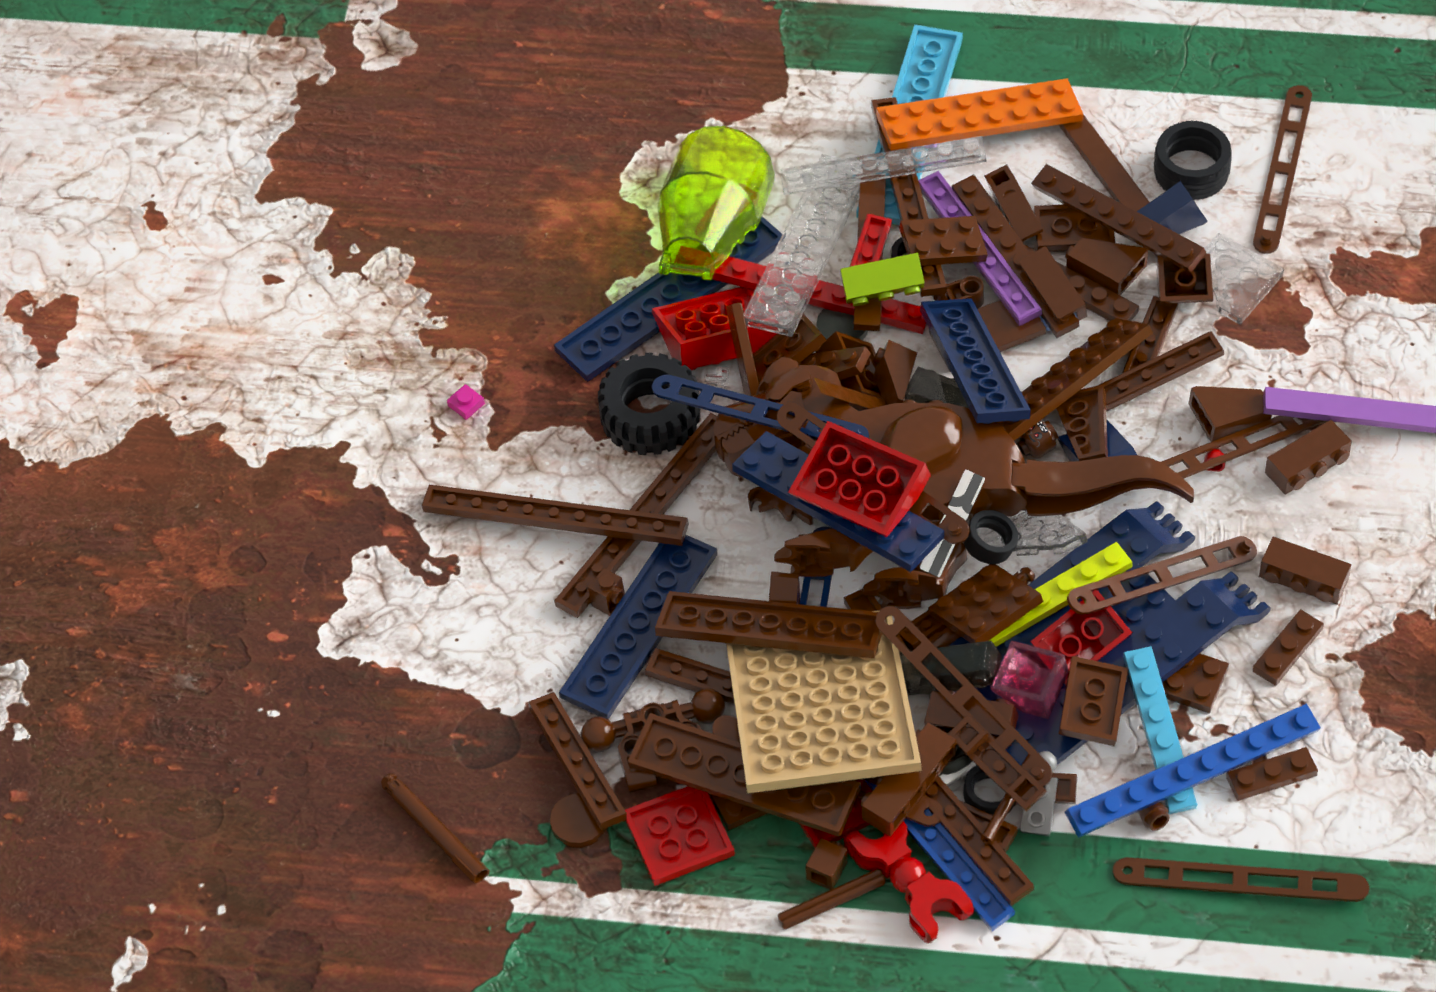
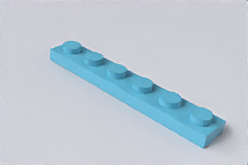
[1123,646,1197,814]

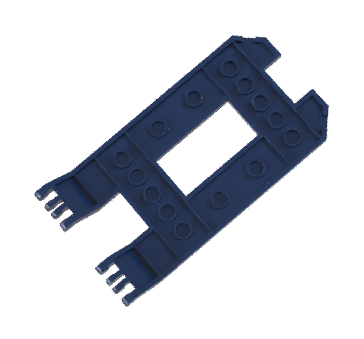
[928,501,1271,766]

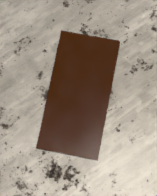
[928,300,1046,372]

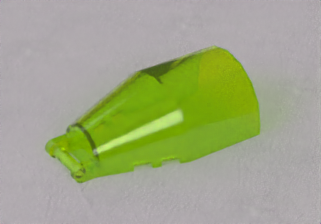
[658,126,775,280]

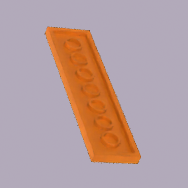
[876,78,1084,151]

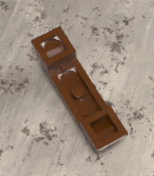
[948,715,1047,812]

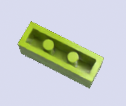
[840,253,925,306]

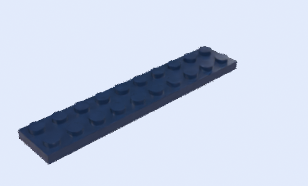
[554,208,786,382]

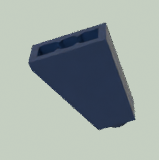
[1137,181,1208,234]

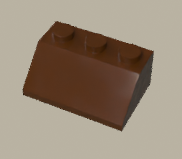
[816,331,882,411]

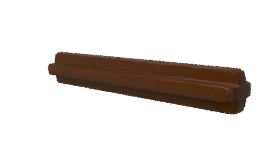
[778,869,885,929]

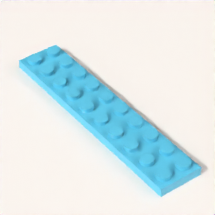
[856,25,963,225]

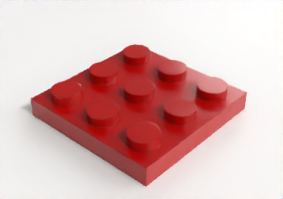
[625,786,735,886]

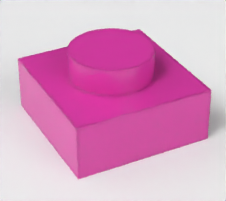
[447,384,485,420]

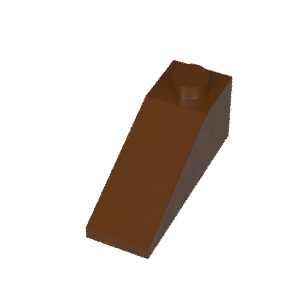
[873,340,918,405]

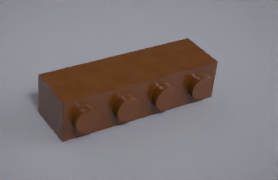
[860,723,957,837]

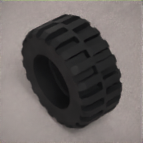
[598,352,701,455]

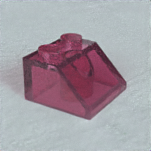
[991,640,1069,719]

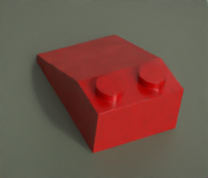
[1030,590,1132,685]

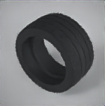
[1154,120,1232,200]

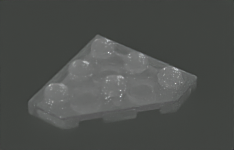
[1205,233,1284,325]
[978,511,1088,556]

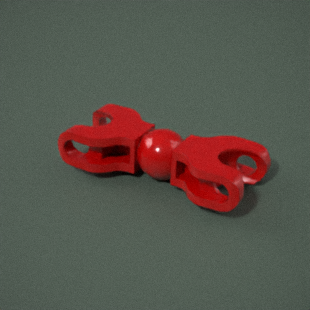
[844,821,974,943]

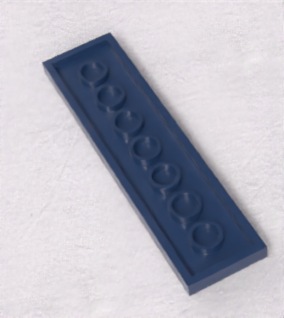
[920,298,1031,424]
[732,431,944,572]
[559,535,718,720]

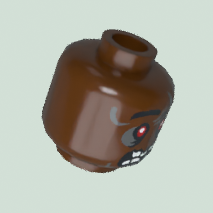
[1017,420,1059,459]

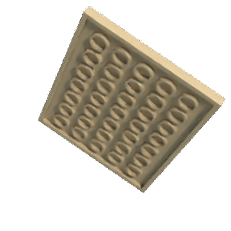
[726,610,922,793]

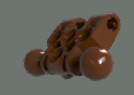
[581,689,726,793]

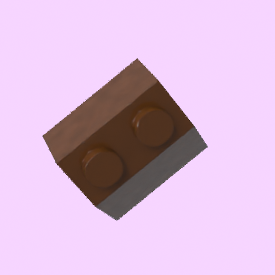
[1157,253,1213,304]

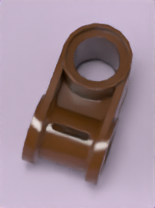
[933,276,984,309]

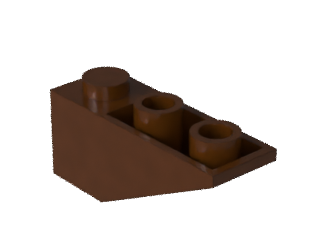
[984,164,1043,242]

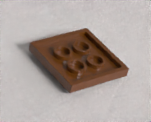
[928,564,1044,648]

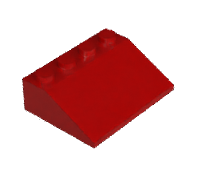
[652,287,779,371]
[788,421,931,537]

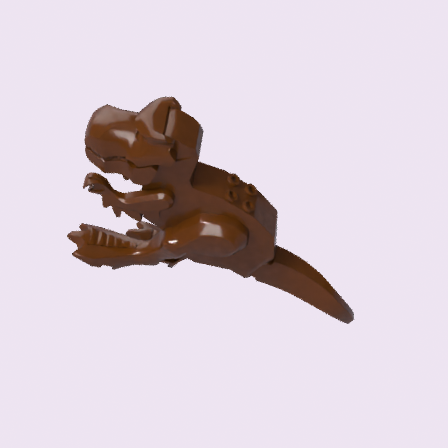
[714,357,1194,609]

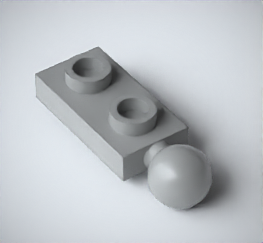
[1020,751,1058,837]

